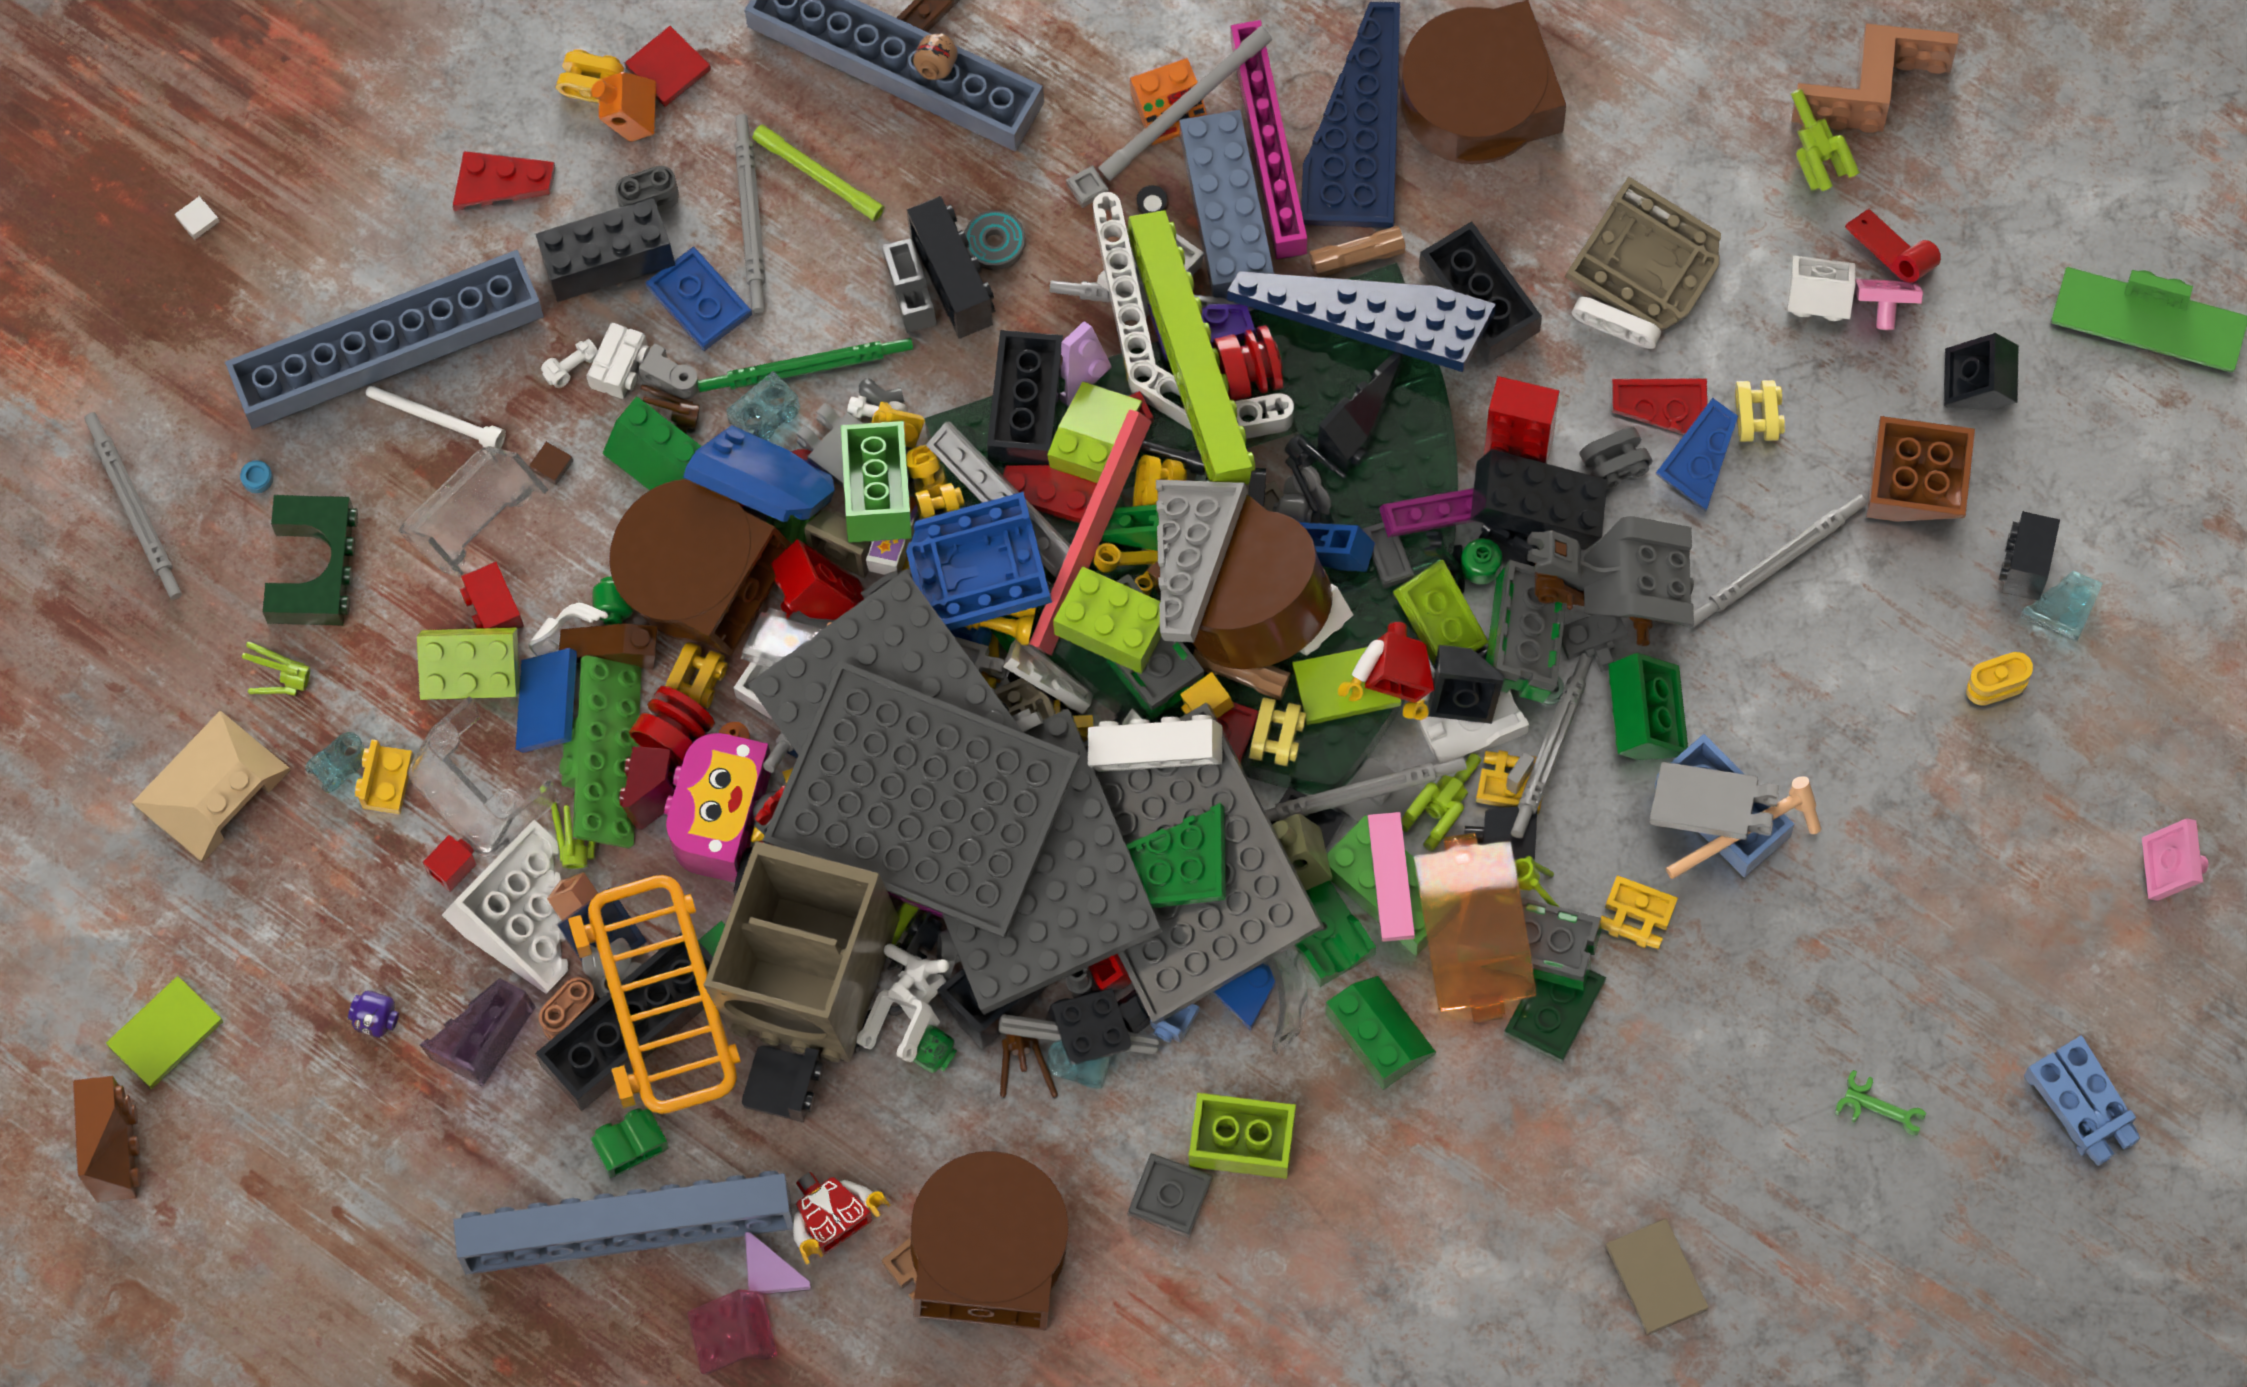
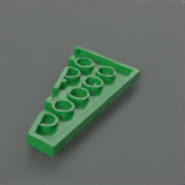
[1127,803,1226,908]

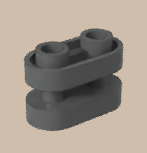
[615,166,679,212]
[1579,427,1653,489]

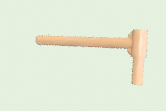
[1666,777,1821,879]

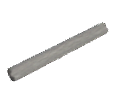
[999,1015,1159,1054]

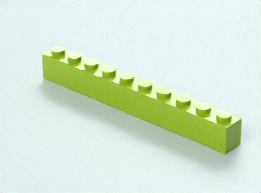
[1127,210,1255,485]

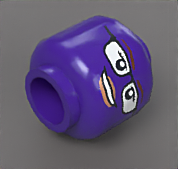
[348,990,399,1038]

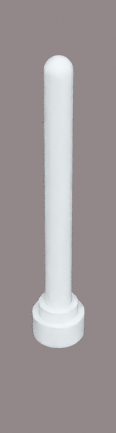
[366,386,506,453]

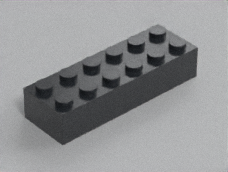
[535,932,713,1112]

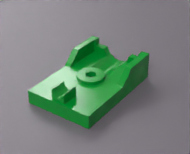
[1293,880,1376,987]

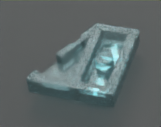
[2020,571,2103,641]

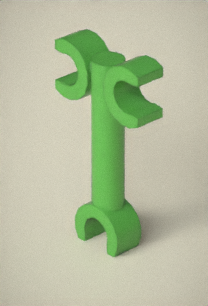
[1835,1070,1926,1135]

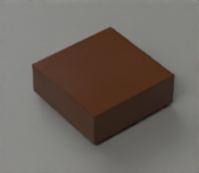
[529,441,573,485]

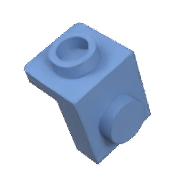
[1150,1004,1200,1043]

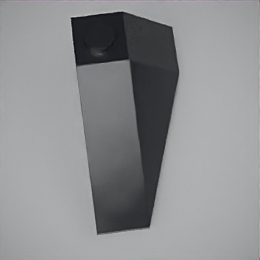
[1318,352,1404,472]

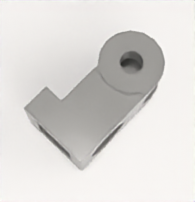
[639,343,698,399]

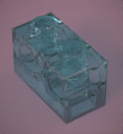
[726,371,800,441]

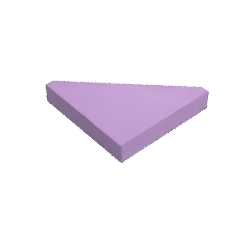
[745,1232,811,1295]

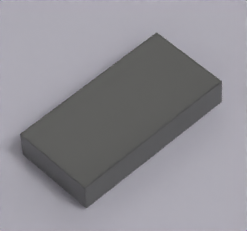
[1362,522,1414,589]

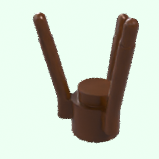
[640,384,700,434]
[1000,1034,1058,1098]

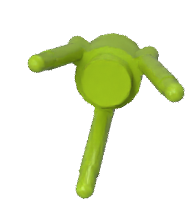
[242,642,311,696]
[550,800,596,869]
[1505,856,1559,907]

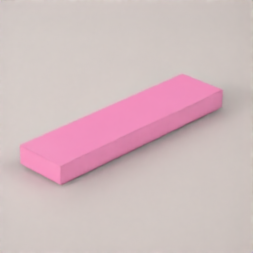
[1368,812,1415,942]

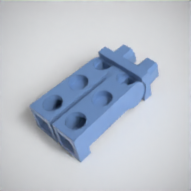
[2024,1035,2140,1166]

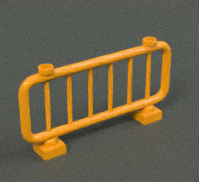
[568,875,741,1114]

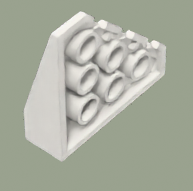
[442,820,568,994]

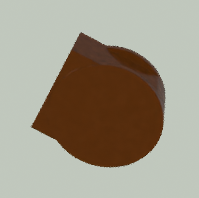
[1401,0,1566,164]
[609,479,791,656]
[1147,494,1333,669]
[910,1151,1068,1330]

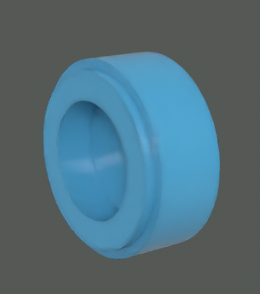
[240,460,273,493]

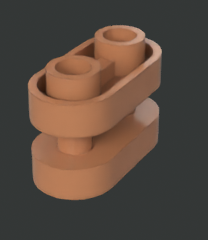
[539,977,598,1041]

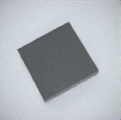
[1127,1153,1213,1238]

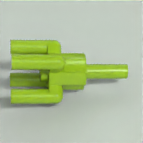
[1791,89,1860,191]
[1401,753,1481,852]

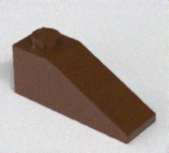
[559,623,657,669]

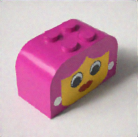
[664,733,772,883]

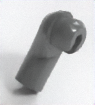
[859,378,904,406]

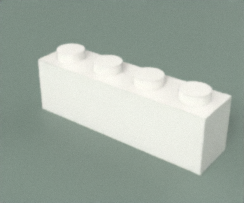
[1088,715,1222,772]

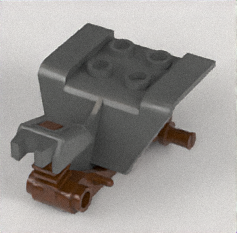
[1527,516,1694,646]

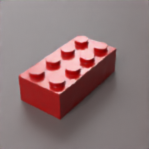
[1484,376,1560,464]

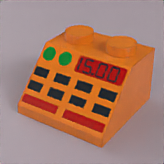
[1130,58,1207,146]

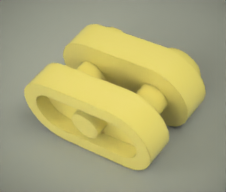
[1735,380,1785,442]
[1249,697,1306,767]

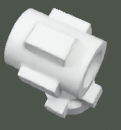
[541,339,598,388]
[847,396,907,421]

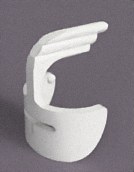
[528,603,608,665]

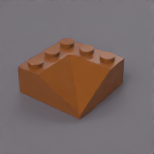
[1866,416,1975,522]
[73,1076,141,1203]

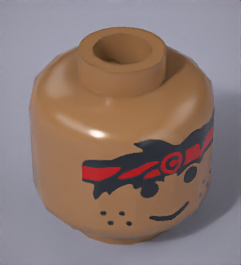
[913,33,958,80]

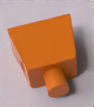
[591,72,656,142]

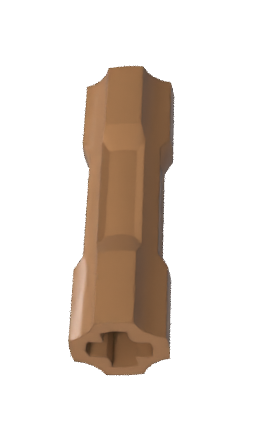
[1309,226,1406,278]
[1193,649,1290,700]

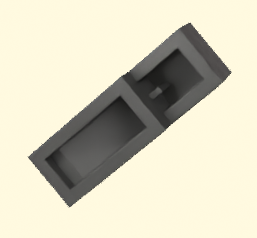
[882,238,937,333]

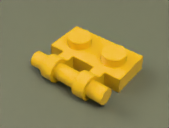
[1476,750,1543,814]
[1601,875,1678,950]

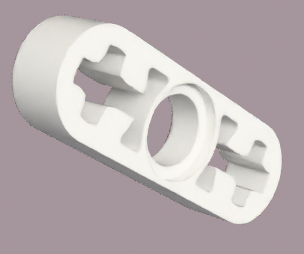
[1572,297,1661,349]

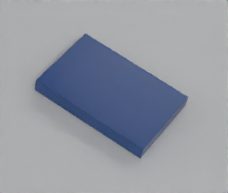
[645,246,752,351]
[515,648,577,753]

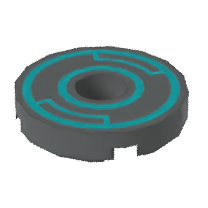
[965,210,1026,270]

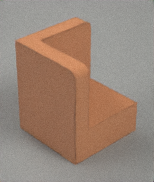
[547,872,598,920]

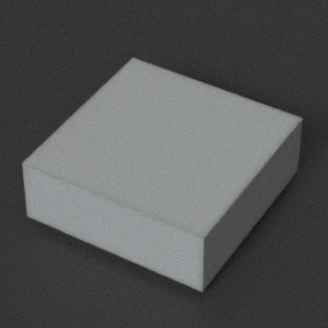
[1066,165,1109,208]
[1506,753,1534,794]

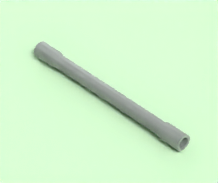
[1098,26,1273,181]

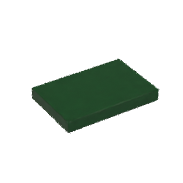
[1504,970,1606,1063]

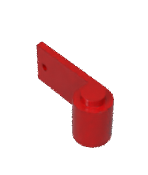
[1845,209,1941,283]

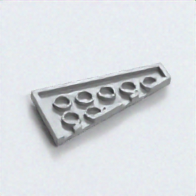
[1156,480,1248,642]

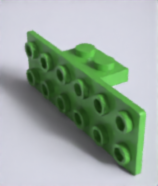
[2051,267,2247,373]
[559,655,641,848]

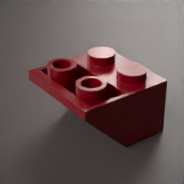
[619,746,680,830]

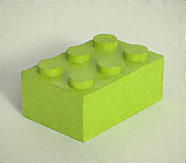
[1053,566,1161,674]
[417,628,520,700]
[1189,1093,1296,1179]

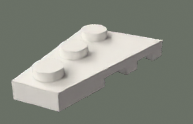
[1003,639,1094,714]

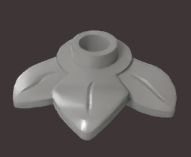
[1283,466,1331,515]
[582,938,642,999]

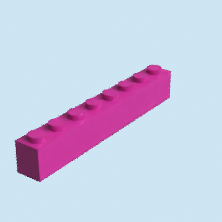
[1231,20,1307,259]

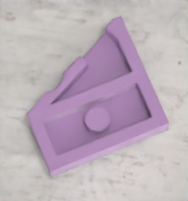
[1060,322,1112,406]

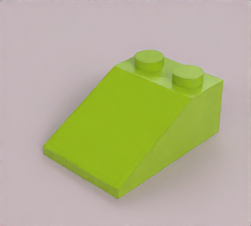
[1047,381,1142,483]

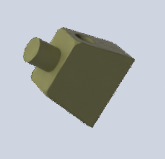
[1272,814,1332,891]

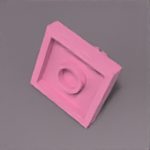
[1854,279,1923,330]
[2142,818,2208,901]

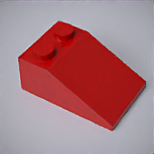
[771,539,865,620]

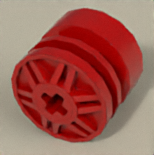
[1213,325,1283,401]
[629,686,715,767]

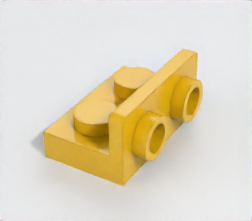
[355,739,414,814]

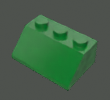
[603,396,702,491]
[1608,652,1688,760]
[1325,976,1436,1090]

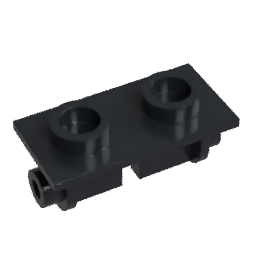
[1478,524,1539,566]
[887,912,943,974]

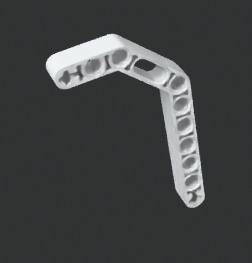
[1093,192,1294,439]

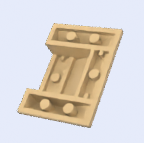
[132,711,290,863]

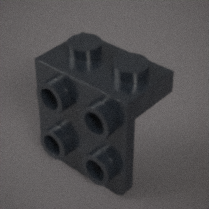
[1045,988,1131,1065]
[742,1046,825,1123]

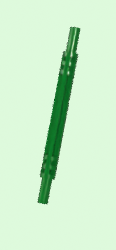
[697,338,914,393]

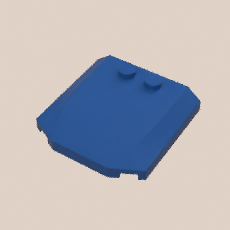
[683,425,835,522]
[906,492,1052,631]

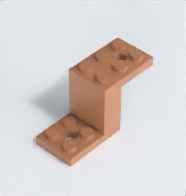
[1791,24,1959,133]

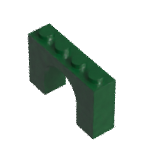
[262,495,358,626]

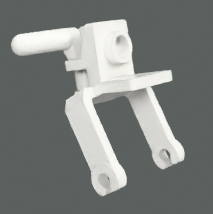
[856,944,949,1062]

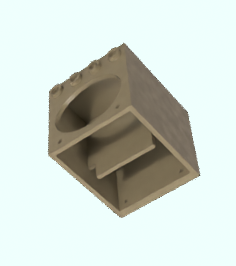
[704,841,900,1062]

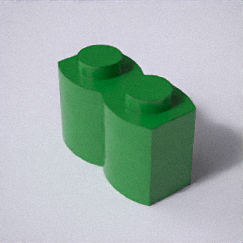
[590,1108,669,1178]

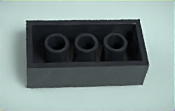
[907,196,995,339]
[535,197,676,302]
[1419,221,1542,363]
[987,330,1064,465]
[1470,449,1608,550]

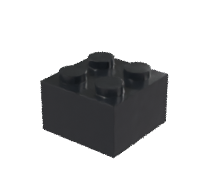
[1999,511,2060,601]

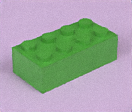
[840,421,912,543]
[1327,815,1462,956]

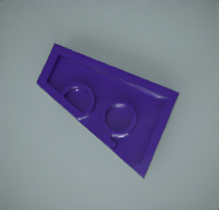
[1147,304,1256,361]

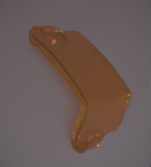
[1414,832,1536,1023]

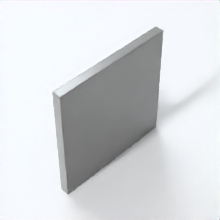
[1335,756,1422,823]

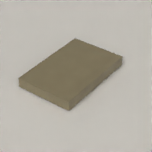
[1605,1218,1709,1336]

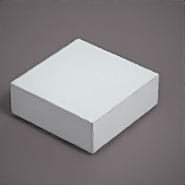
[175,196,219,240]

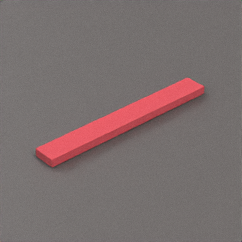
[1029,409,1151,656]

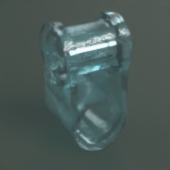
[305,732,366,793]
[1047,1040,1112,1089]

